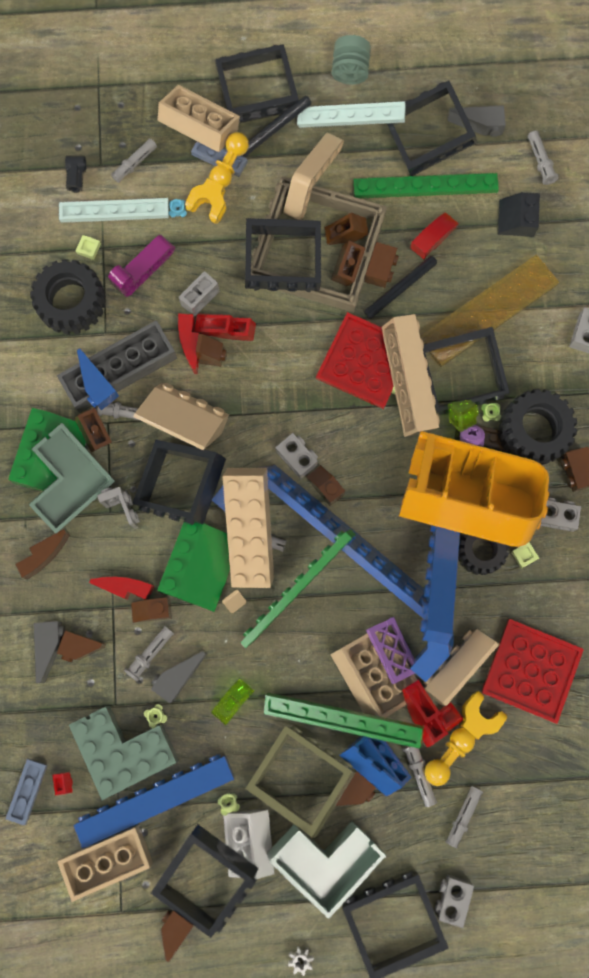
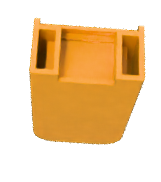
[399,431,549,547]

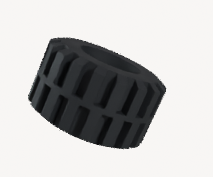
[458,534,509,575]

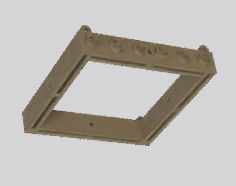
[251,176,387,313]

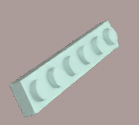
[297,102,406,128]
[59,198,169,223]

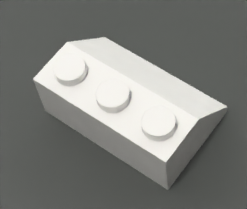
[223,810,274,879]

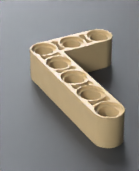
[283,132,344,220]

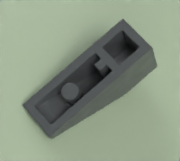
[448,106,506,137]
[34,621,65,683]
[151,651,207,703]

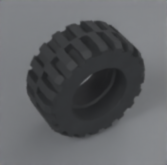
[30,259,106,335]
[499,389,578,465]

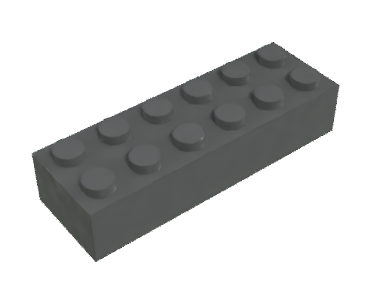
[57,320,177,413]

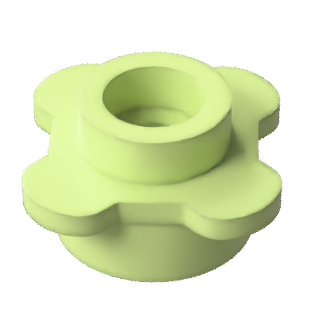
[481,403,501,422]
[144,704,167,728]
[218,793,240,816]

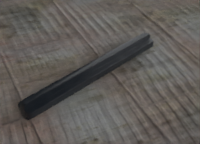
[242,95,312,158]
[364,255,437,319]

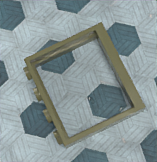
[246,725,356,837]

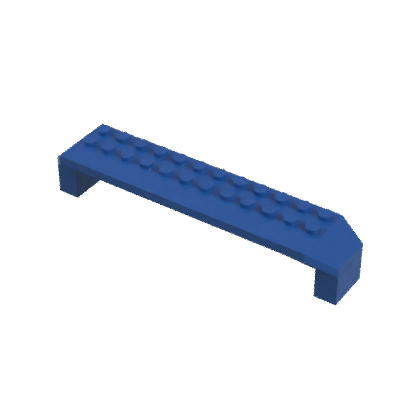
[212,465,453,682]

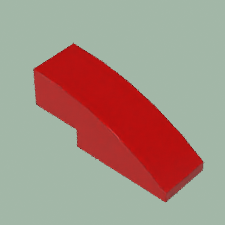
[410,212,459,259]
[178,313,199,374]
[194,314,256,341]
[89,577,155,600]
[403,680,448,748]

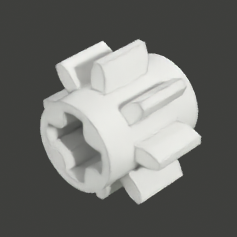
[288,946,314,976]

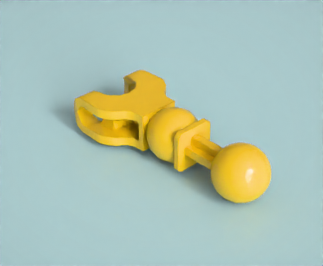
[185,132,249,224]
[424,691,507,786]

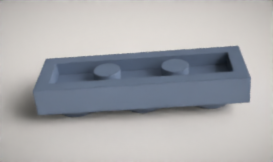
[191,142,247,177]
[6,759,48,826]

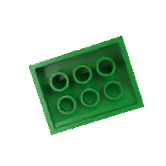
[8,408,86,492]
[157,523,230,612]

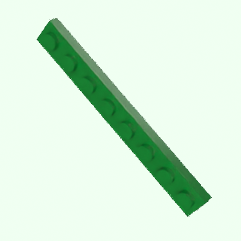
[353,173,499,199]
[240,529,356,648]
[264,693,424,749]

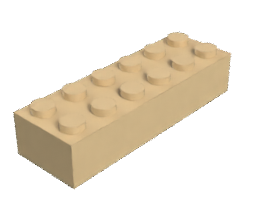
[381,314,440,437]
[223,468,274,588]

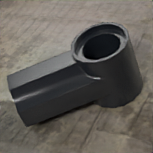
[65,156,87,193]

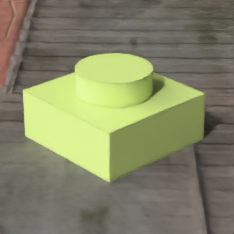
[76,235,101,260]
[511,542,539,569]

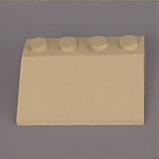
[134,383,229,450]
[331,628,417,718]

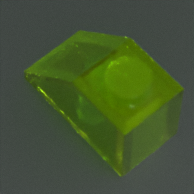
[448,400,479,432]
[211,678,254,726]

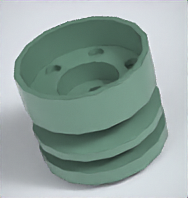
[331,35,371,85]

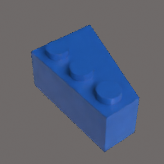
[339,736,412,796]

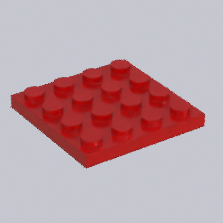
[316,312,394,409]
[481,619,584,724]

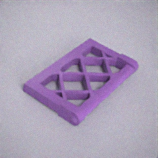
[366,617,415,685]

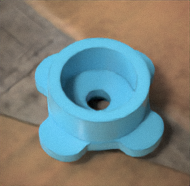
[169,199,187,217]

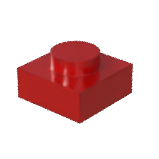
[437,702,464,731]
[52,772,73,795]

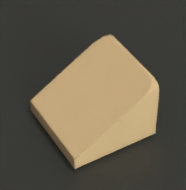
[222,590,246,613]

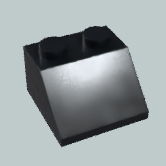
[498,192,540,237]

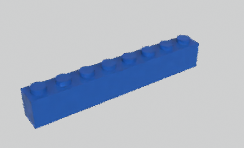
[420,525,460,645]
[73,754,235,849]

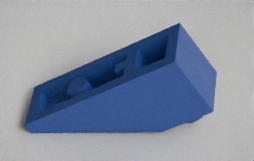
[77,348,119,410]

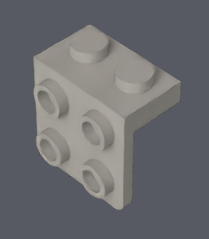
[97,487,140,529]

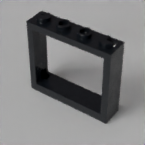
[215,44,299,123]
[386,80,477,176]
[245,218,321,292]
[423,327,510,416]
[132,440,226,525]
[151,824,259,938]
[342,871,449,978]

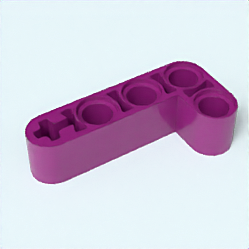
[108,235,175,297]

